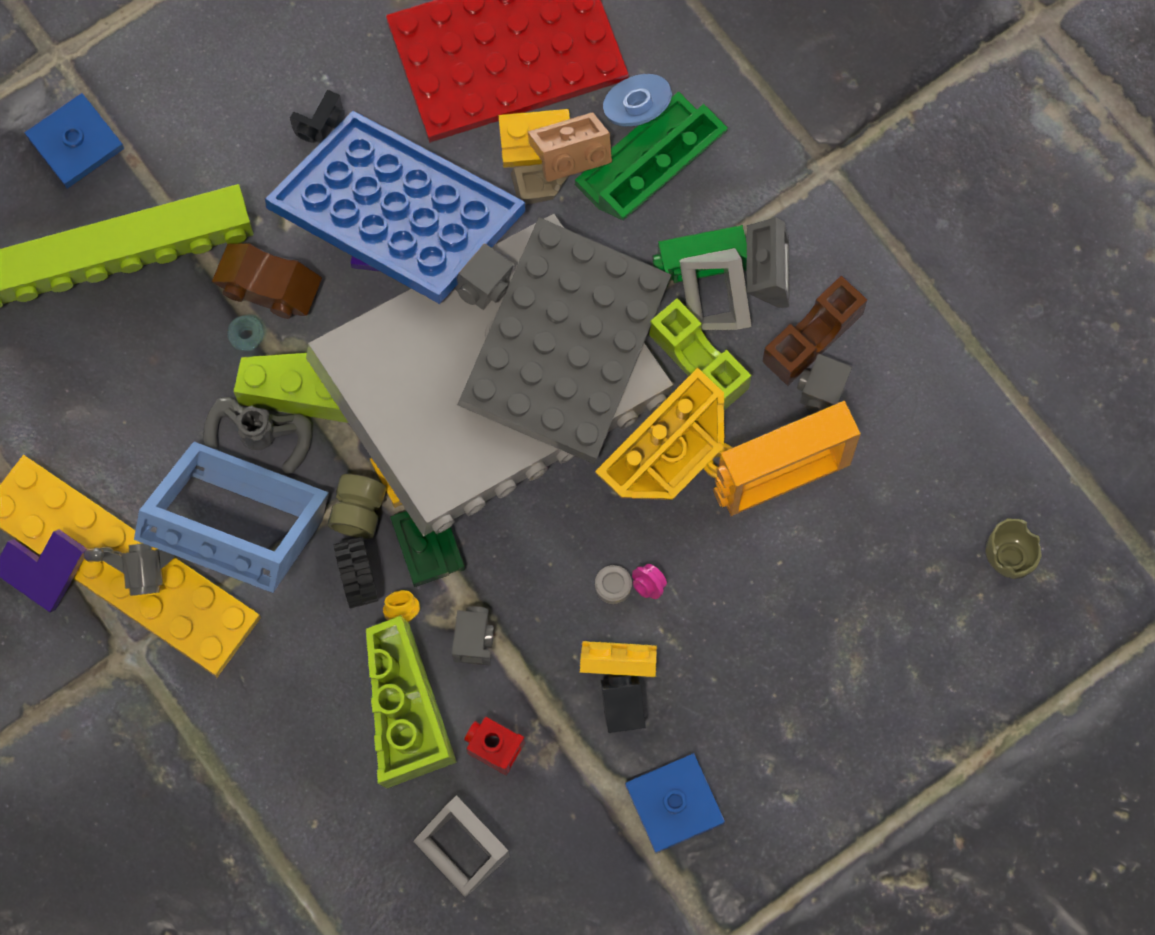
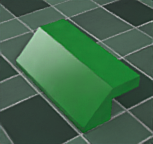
[575,91,728,220]

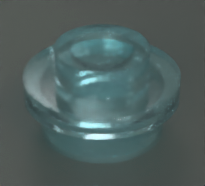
[227,315,264,351]

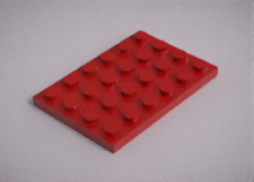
[386,0,629,143]

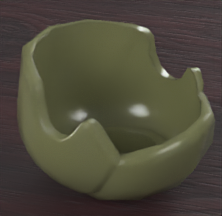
[985,518,1042,579]

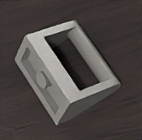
[680,248,752,330]
[413,795,510,897]

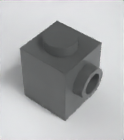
[454,243,514,310]
[797,354,852,413]

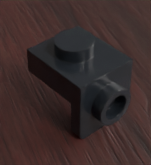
[290,90,345,143]

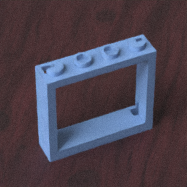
[134,442,329,593]

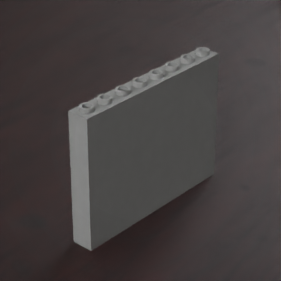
[306,214,673,536]

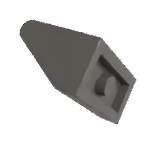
[747,217,789,308]

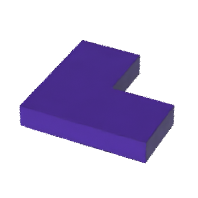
[0,529,87,612]

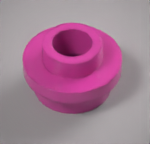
[632,564,667,599]

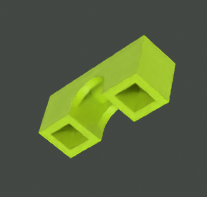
[649,298,751,410]

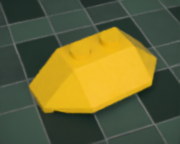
[595,368,724,500]

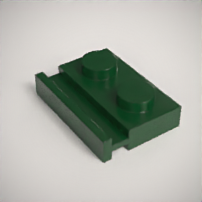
[390,511,465,587]

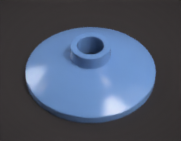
[603,74,672,126]

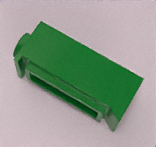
[652,225,747,287]

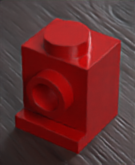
[464,716,525,776]

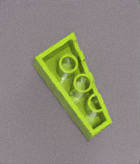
[234,353,348,423]
[366,616,457,789]

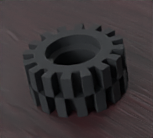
[333,537,379,609]

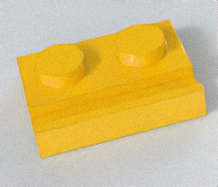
[499,109,570,168]
[580,641,657,677]

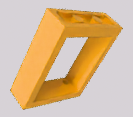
[713,401,861,516]

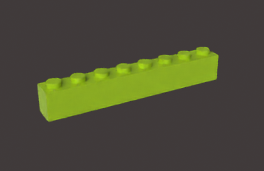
[0,184,254,308]

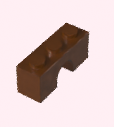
[762,275,867,386]

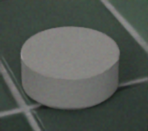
[595,565,632,604]

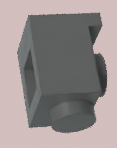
[452,606,494,666]

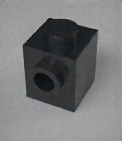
[601,674,646,733]

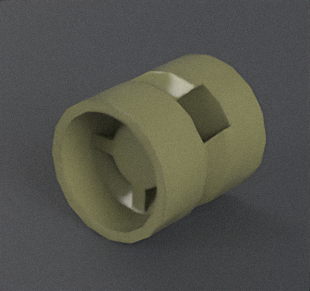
[327,474,386,539]

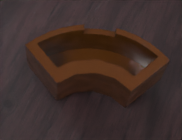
[212,244,322,319]

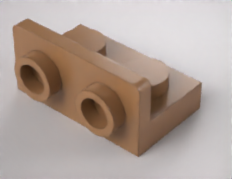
[528,112,612,182]

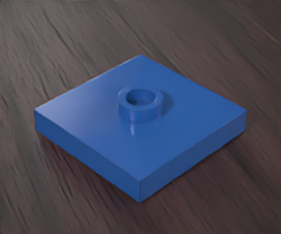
[24,93,125,189]
[625,753,725,854]

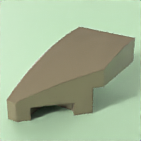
[511,164,569,205]

